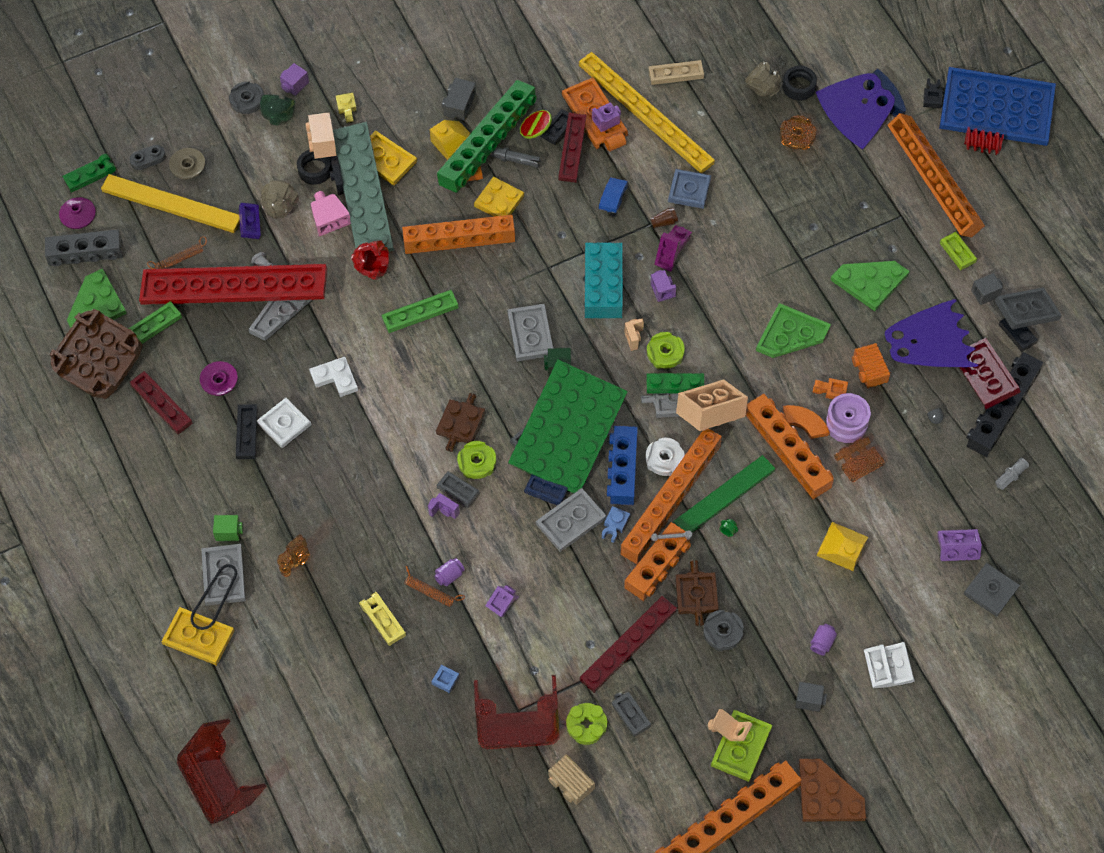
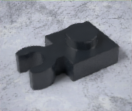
[923,78,942,108]

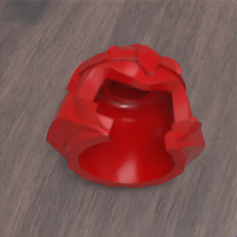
[351,240,389,280]

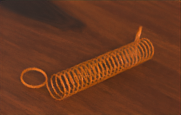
[147,236,207,269]
[405,566,465,607]

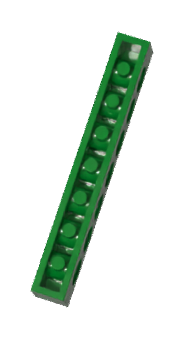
[437,80,537,193]

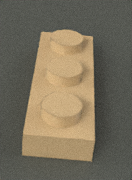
[648,60,704,85]

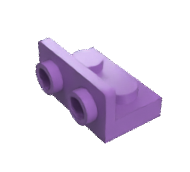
[937,529,982,561]

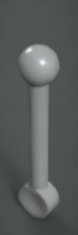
[651,531,692,541]

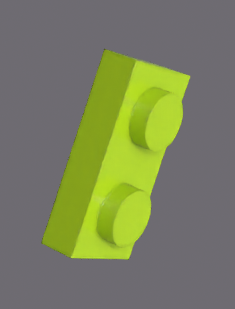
[940,232,977,271]

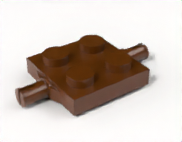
[436,393,486,452]
[675,560,719,626]

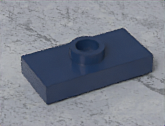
[524,475,568,505]

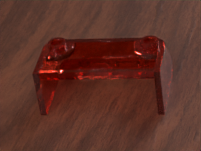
[474,675,560,749]
[177,718,266,824]

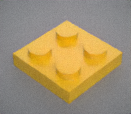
[474,177,524,217]

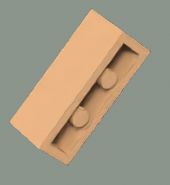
[306,113,336,159]

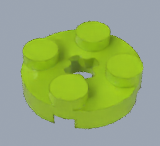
[647,332,685,369]
[457,441,496,479]
[566,703,607,745]

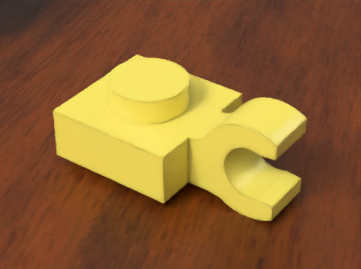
[336,93,357,123]

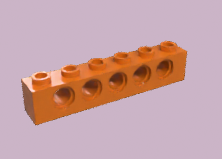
[402,215,515,254]
[746,394,834,499]

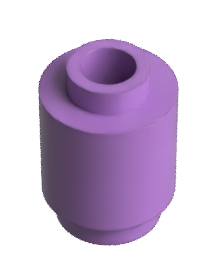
[434,558,465,586]
[810,624,837,656]

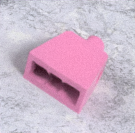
[311,191,351,237]

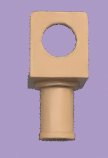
[708,709,752,741]

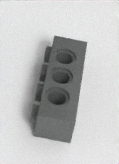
[45,229,123,266]

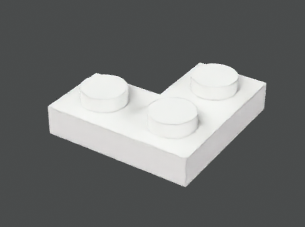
[309,357,358,397]

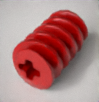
[964,127,1004,156]

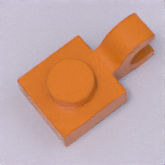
[813,378,848,399]

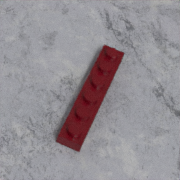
[579,596,677,693]

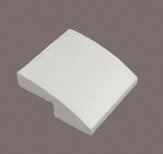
[864,642,915,688]

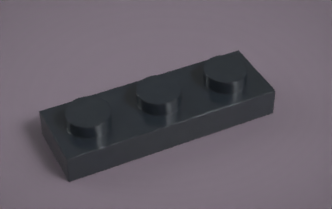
[236,404,258,460]

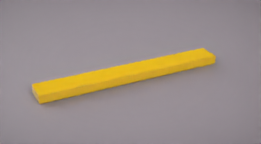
[101,174,240,233]

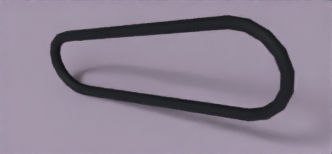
[190,564,238,630]

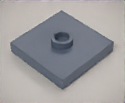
[668,169,711,209]

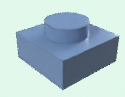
[431,665,459,693]

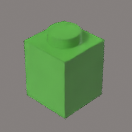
[213,515,243,541]

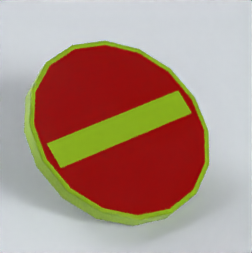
[520,110,552,139]

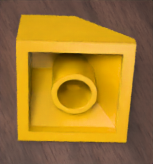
[429,120,471,160]
[817,522,869,571]

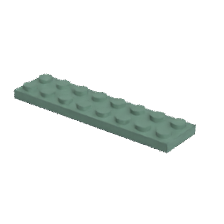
[333,122,395,252]

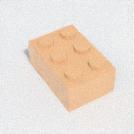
[676,380,748,431]

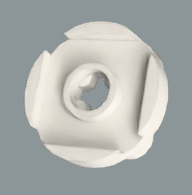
[646,438,685,476]

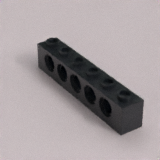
[966,352,1044,457]

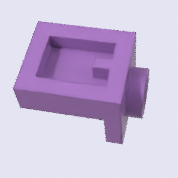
[428,493,460,519]
[485,585,519,617]

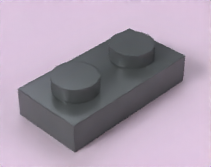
[611,692,651,737]

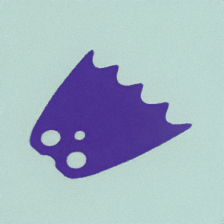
[885,299,979,367]

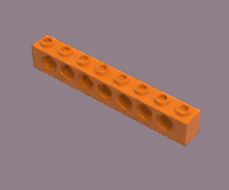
[887,113,985,238]
[621,428,722,564]
[655,761,802,853]

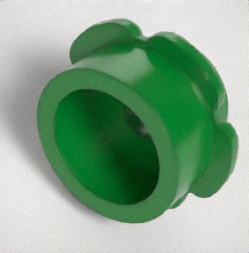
[719,519,738,537]

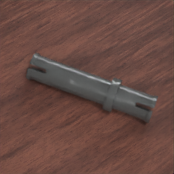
[489,147,541,168]

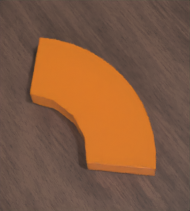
[782,405,830,439]

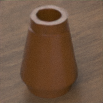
[650,207,678,228]

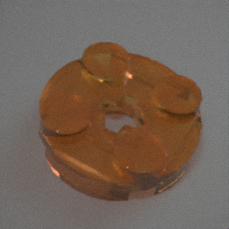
[780,115,816,150]

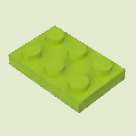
[711,710,772,782]

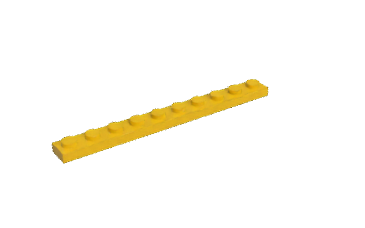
[579,52,715,174]

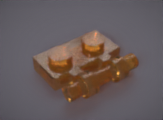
[834,437,885,483]
[277,534,310,577]

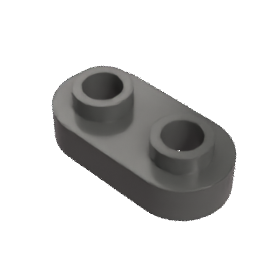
[130,145,166,170]

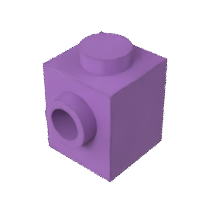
[280,63,309,96]

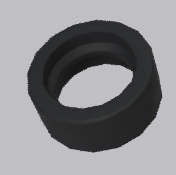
[782,66,817,101]
[297,149,332,185]

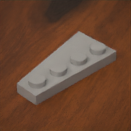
[249,300,312,341]

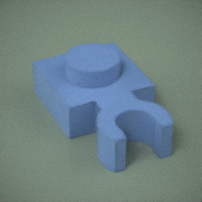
[602,506,630,543]

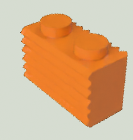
[852,343,890,388]

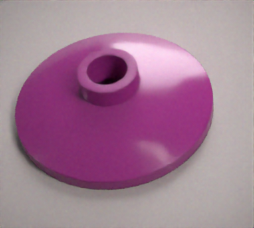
[59,197,96,229]
[200,361,238,396]

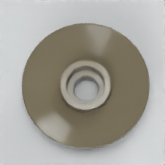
[169,148,205,179]

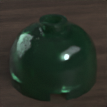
[260,95,296,126]

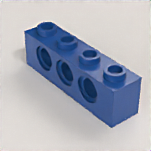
[607,426,637,505]

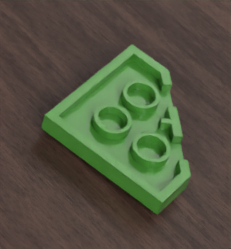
[831,261,910,311]
[67,268,127,328]
[756,303,831,358]

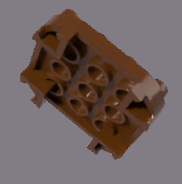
[50,309,143,399]

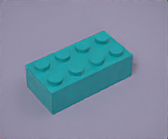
[585,243,623,318]

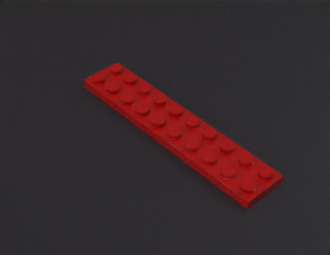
[139,264,327,305]

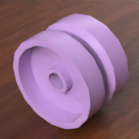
[826,393,871,443]

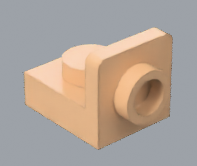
[624,319,644,351]

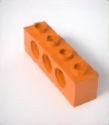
[624,522,691,601]

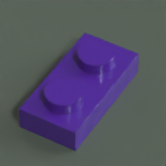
[239,203,261,239]

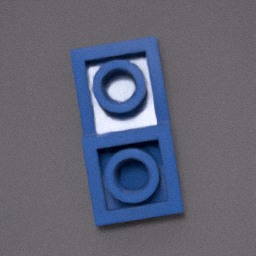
[599,177,628,212]

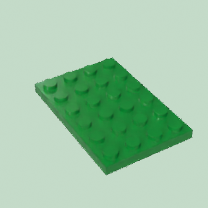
[508,360,628,494]

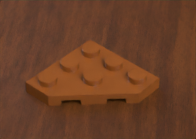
[799,759,866,822]

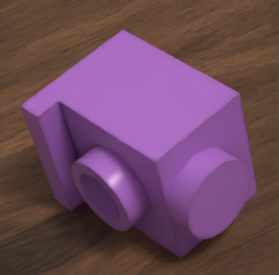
[592,102,621,132]
[650,270,676,302]

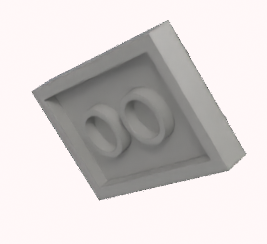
[507,304,553,361]
[536,488,606,552]
[201,544,246,606]

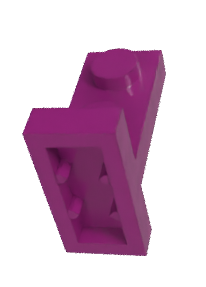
[654,225,692,272]

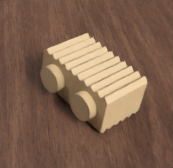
[548,754,595,805]

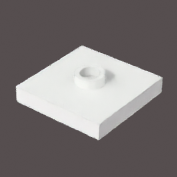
[257,398,311,448]

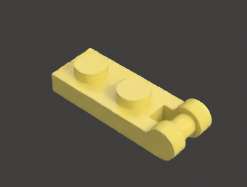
[359,592,406,646]

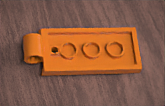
[562,77,628,152]

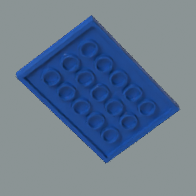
[939,67,1056,146]

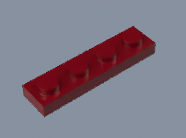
[558,113,587,183]
[129,371,193,435]

